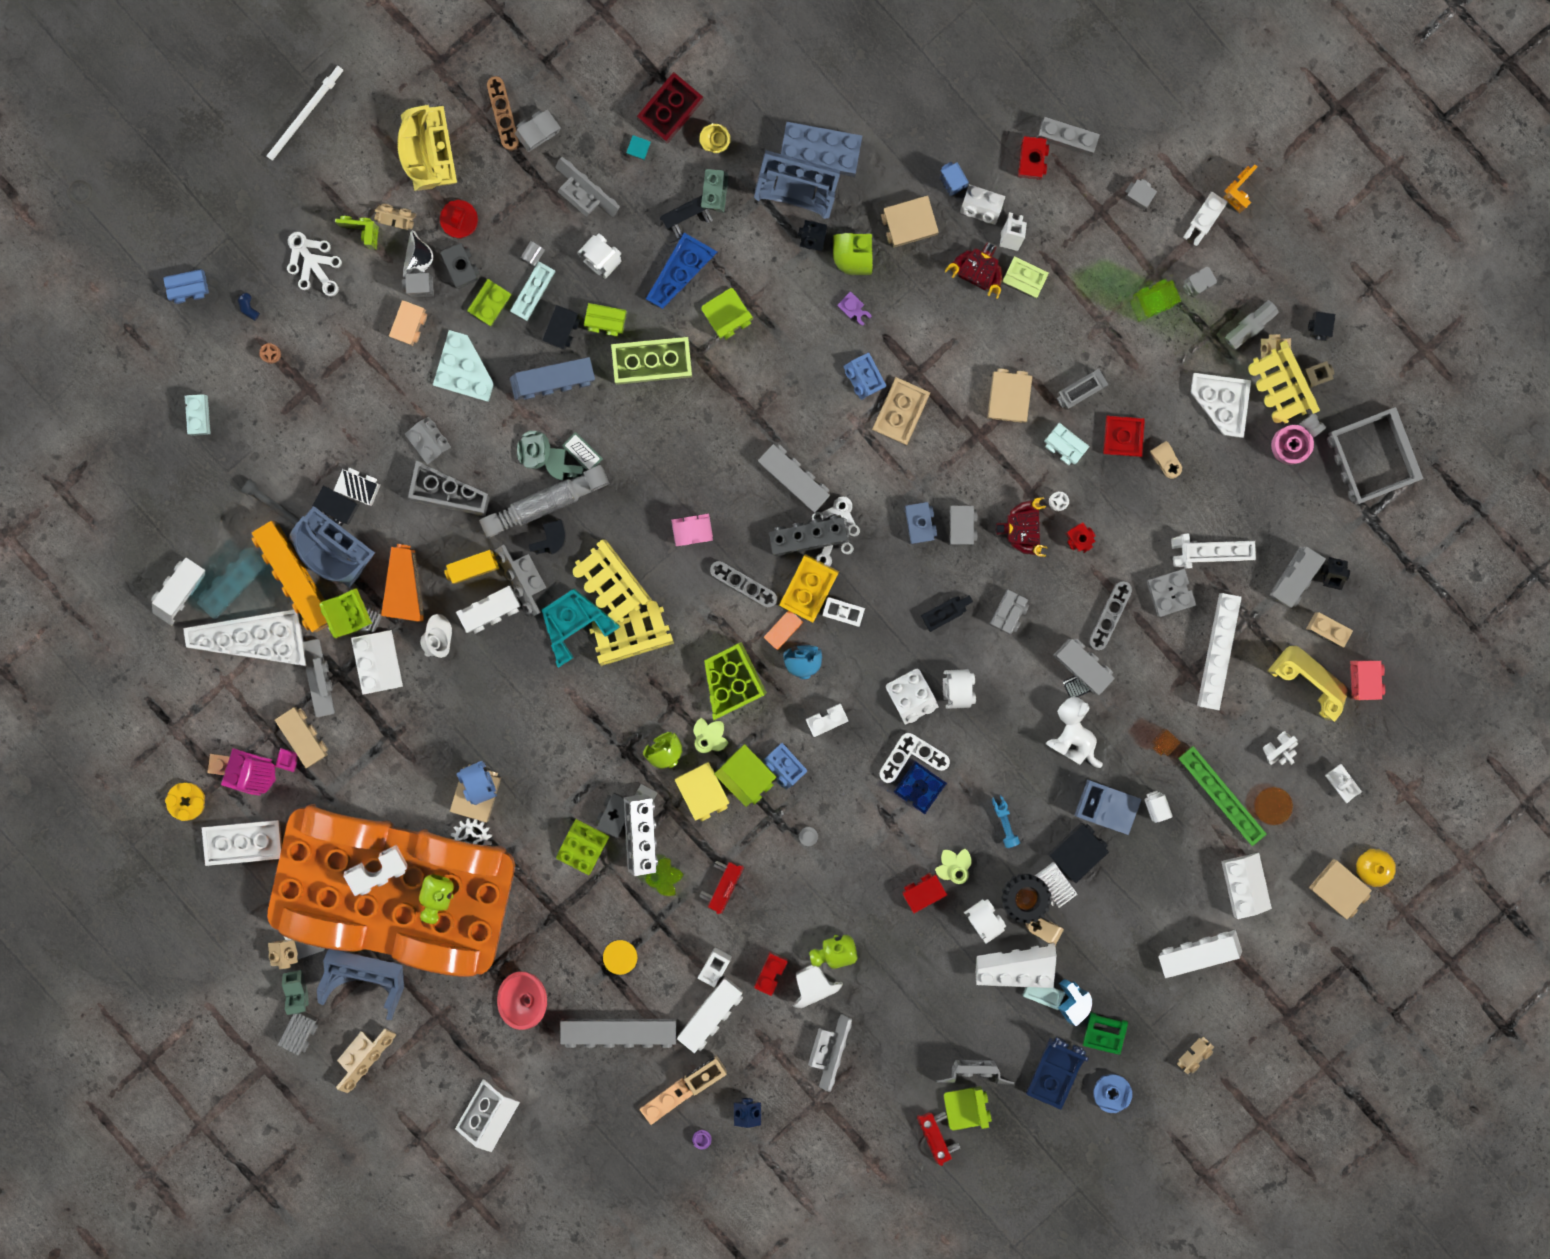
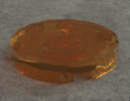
[1254,787,1293,825]

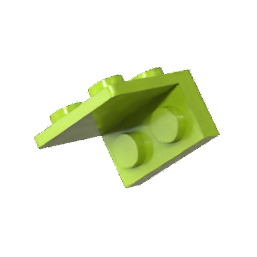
[335,216,379,250]
[556,819,610,875]

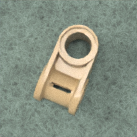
[1150,441,1182,479]
[1025,918,1064,946]

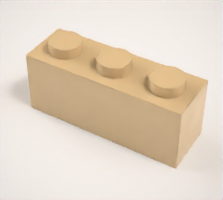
[275,707,328,768]

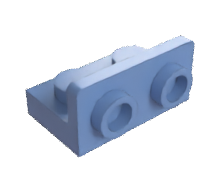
[844,353,887,400]
[762,743,807,790]

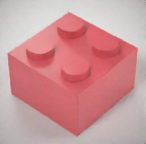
[1350,660,1385,700]

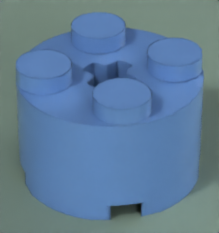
[457,761,497,805]

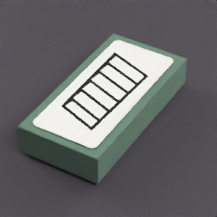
[562,432,603,470]

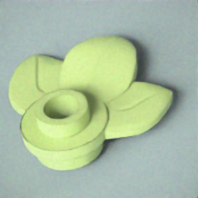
[693,718,728,754]
[935,849,971,884]

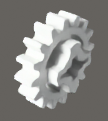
[451,818,492,846]

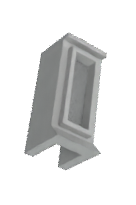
[1056,369,1108,410]

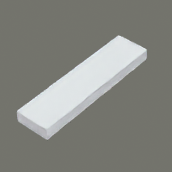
[1182,541,1256,563]

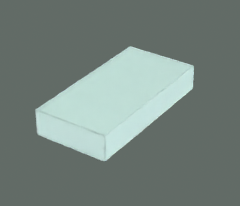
[1022,987,1065,1010]

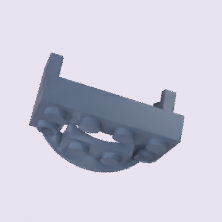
[754,150,840,219]
[317,949,404,1020]

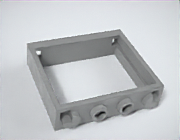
[1327,407,1423,504]

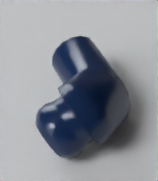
[238,293,260,321]

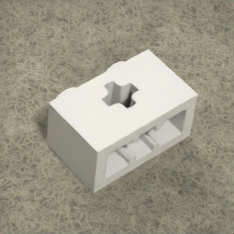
[822,597,865,627]

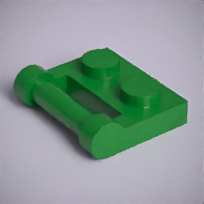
[1082,1012,1128,1055]

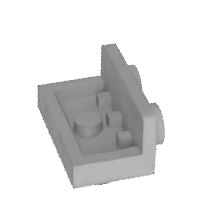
[405,417,451,465]

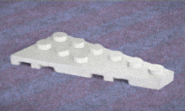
[183,610,307,666]

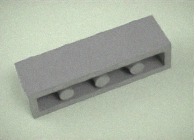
[758,444,830,513]

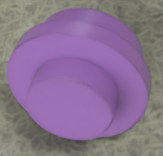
[692,1130,712,1149]

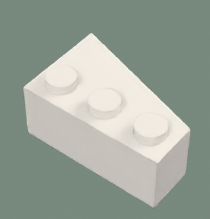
[151,558,205,626]
[456,586,521,634]

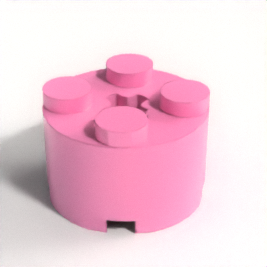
[1271,425,1314,465]
[671,514,713,546]

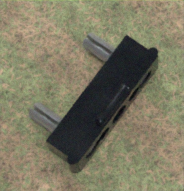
[659,195,713,238]

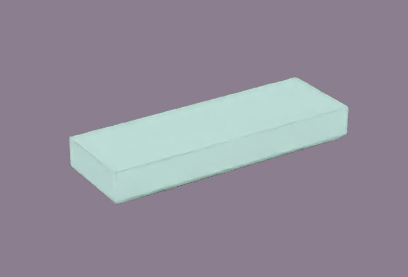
[510,261,556,321]

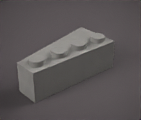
[408,461,489,516]

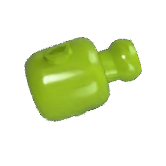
[419,875,454,924]
[809,935,857,969]

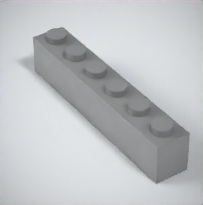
[560,1019,676,1048]

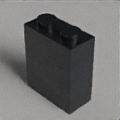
[1048,823,1109,883]

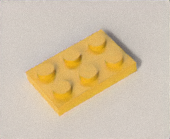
[779,554,839,623]

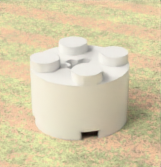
[577,234,622,279]
[943,669,976,709]
[964,899,1006,944]

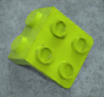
[701,288,753,340]
[319,588,372,638]
[944,1086,992,1130]

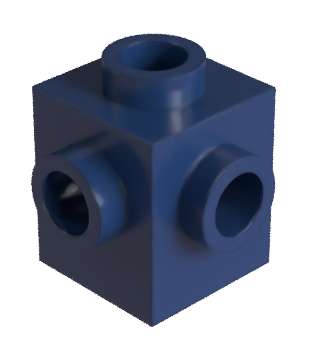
[734,1098,761,1128]

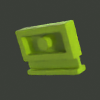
[467,279,512,326]

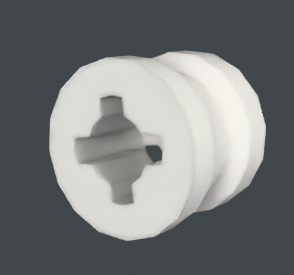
[1049,492,1069,511]

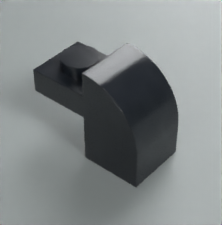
[528,520,566,555]

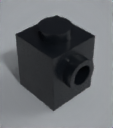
[1308,312,1336,341]

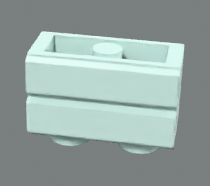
[185,395,210,436]
[1044,423,1089,466]

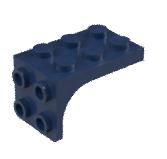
[1026,1037,1089,1110]

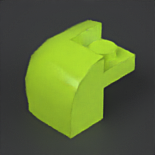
[833,233,872,275]

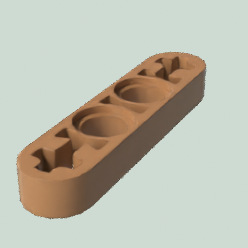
[487,76,519,151]

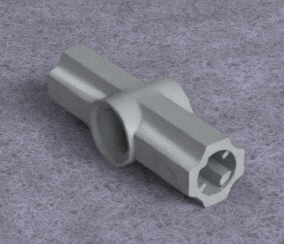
[1224,300,1279,350]

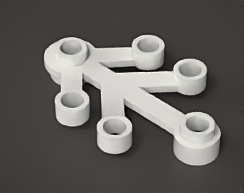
[287,232,342,297]
[812,497,860,566]

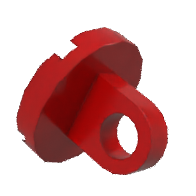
[440,200,479,239]

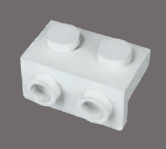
[960,184,1005,225]

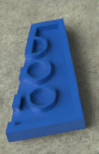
[646,233,718,309]

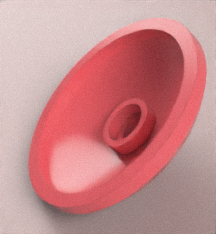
[497,972,547,1030]

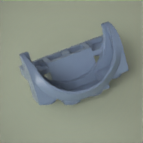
[288,506,375,588]

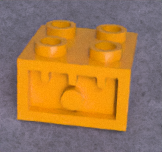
[1223,165,1257,214]

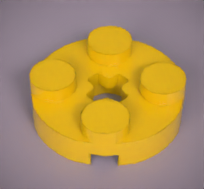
[165,782,205,821]

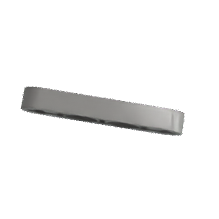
[710,561,777,607]
[1089,581,1132,650]

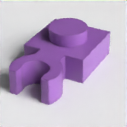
[837,292,871,326]

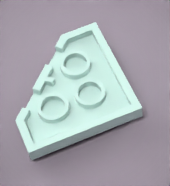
[433,330,494,402]

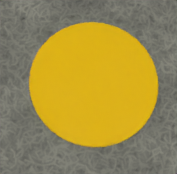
[603,940,637,975]

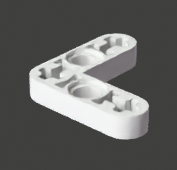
[880,733,950,783]

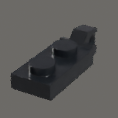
[920,595,973,632]

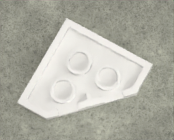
[1191,373,1251,438]

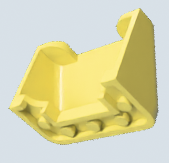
[1267,646,1348,722]

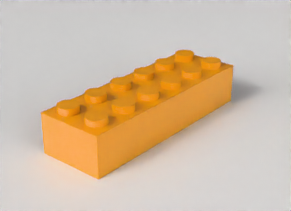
[251,521,328,632]

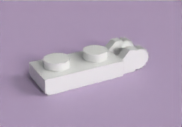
[1184,192,1228,246]

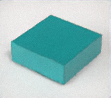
[626,135,651,161]

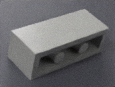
[1037,117,1100,156]

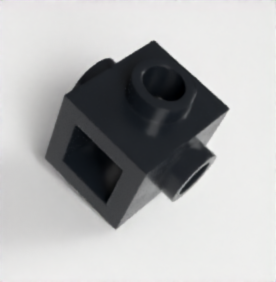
[798,220,827,251]
[1321,557,1350,590]

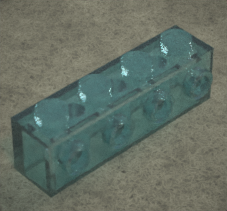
[197,547,269,619]

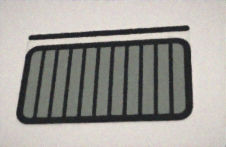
[1062,676,1091,697]

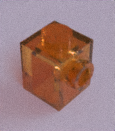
[1151,729,1181,756]

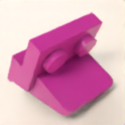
[221,748,276,796]

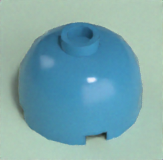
[783,645,822,679]

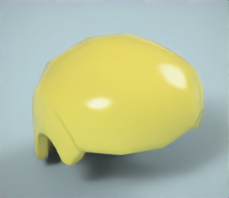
[699,124,730,153]

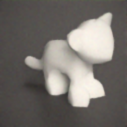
[1046,696,1103,768]

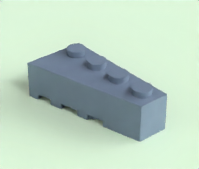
[510,357,595,400]

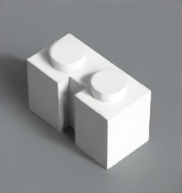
[806,703,848,737]

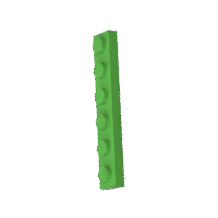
[1178,746,1267,846]

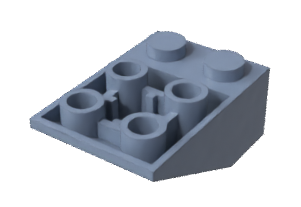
[1075,779,1142,835]

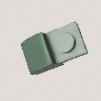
[545,448,584,481]
[282,970,309,1015]

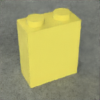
[674,762,730,822]

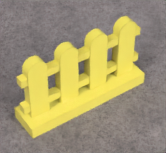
[1248,340,1320,424]
[573,539,652,623]
[589,601,674,666]

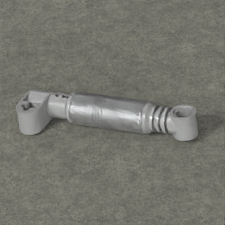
[479,465,610,538]

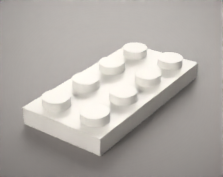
[202,820,282,866]

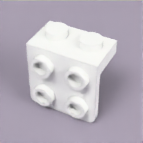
[886,669,939,725]

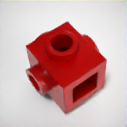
[1065,522,1096,553]

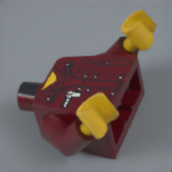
[945,242,1002,299]
[996,497,1047,557]

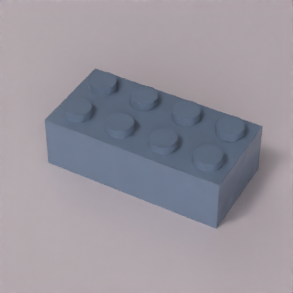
[781,122,862,177]

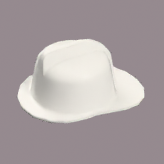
[420,614,452,658]

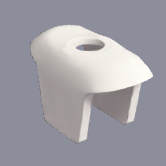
[793,965,843,1008]

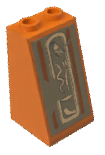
[381,544,424,622]

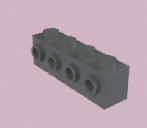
[769,515,851,556]

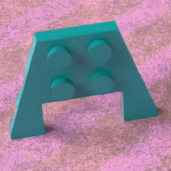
[542,588,620,668]

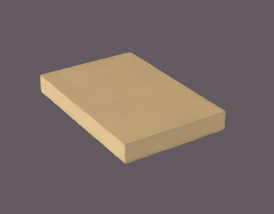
[872,377,930,445]

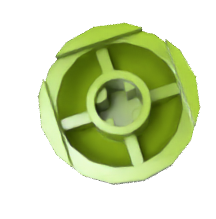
[643,732,682,768]

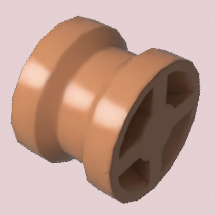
[259,343,281,364]

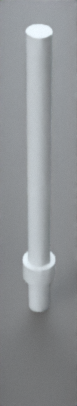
[267,66,344,161]

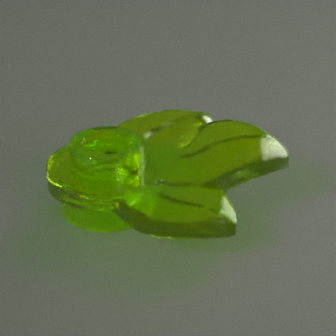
[645,858,684,896]

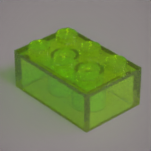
[1129,279,1182,322]

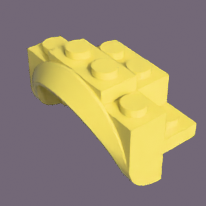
[398,105,457,191]

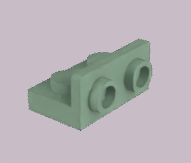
[701,169,729,213]

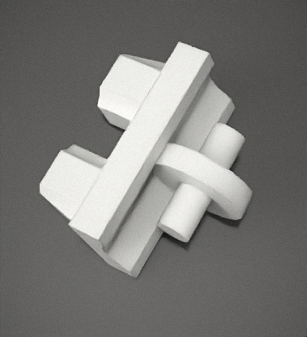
[1171,533,1197,569]
[1263,731,1298,765]
[1325,764,1362,803]

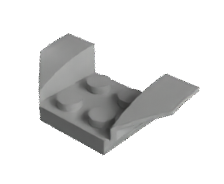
[936,1060,1014,1085]

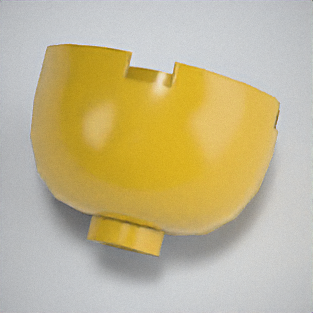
[1356,849,1396,887]

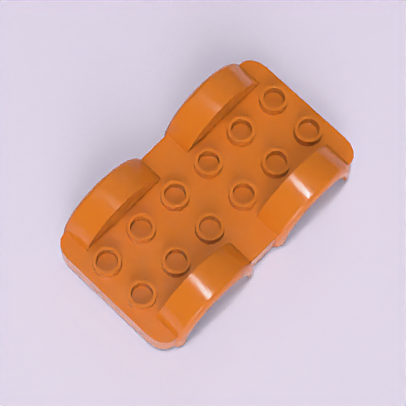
[267,804,515,977]

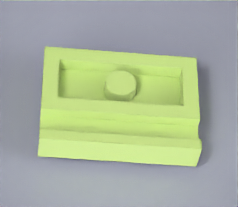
[1002,256,1049,299]

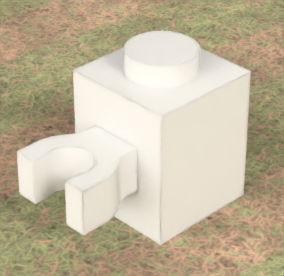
[1000,212,1027,251]

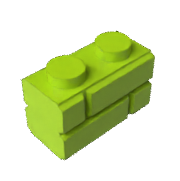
[584,303,627,337]

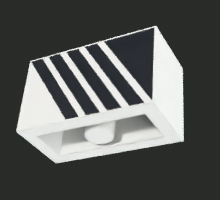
[334,468,380,506]

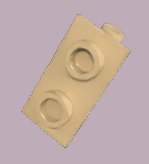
[375,204,416,230]
[1177,1037,1214,1074]

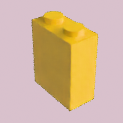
[444,550,500,584]

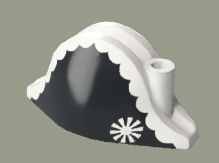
[403,230,433,278]

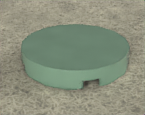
[517,431,550,469]

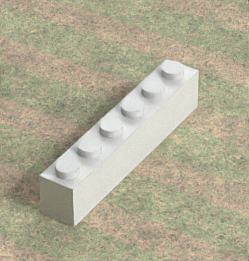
[1197,593,1241,710]

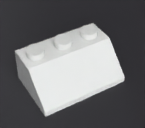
[351,630,403,695]
[1221,853,1272,919]
[455,1079,520,1152]

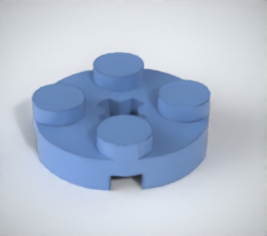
[1093,1074,1132,1113]

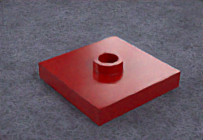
[1103,416,1145,457]

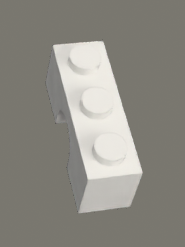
[344,845,407,896]

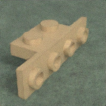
[336,1028,396,1093]

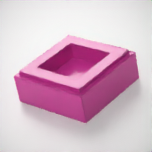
[275,748,299,772]

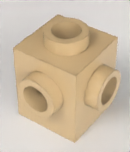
[1261,334,1291,358]
[268,940,298,969]

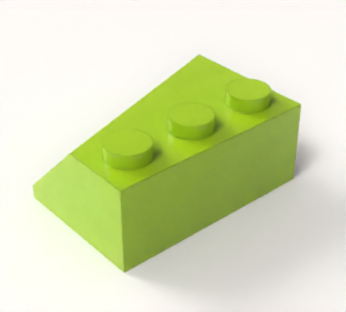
[704,642,767,720]

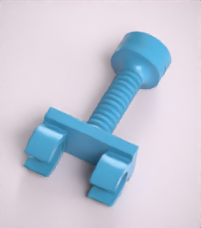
[992,795,1020,848]

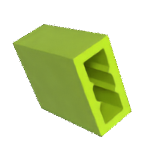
[714,744,776,807]

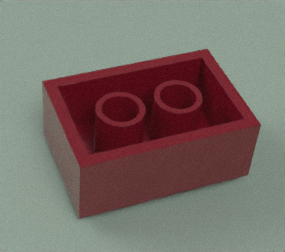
[637,72,704,144]

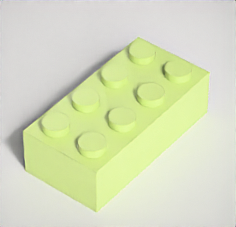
[611,337,692,385]

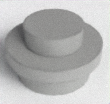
[799,827,818,846]

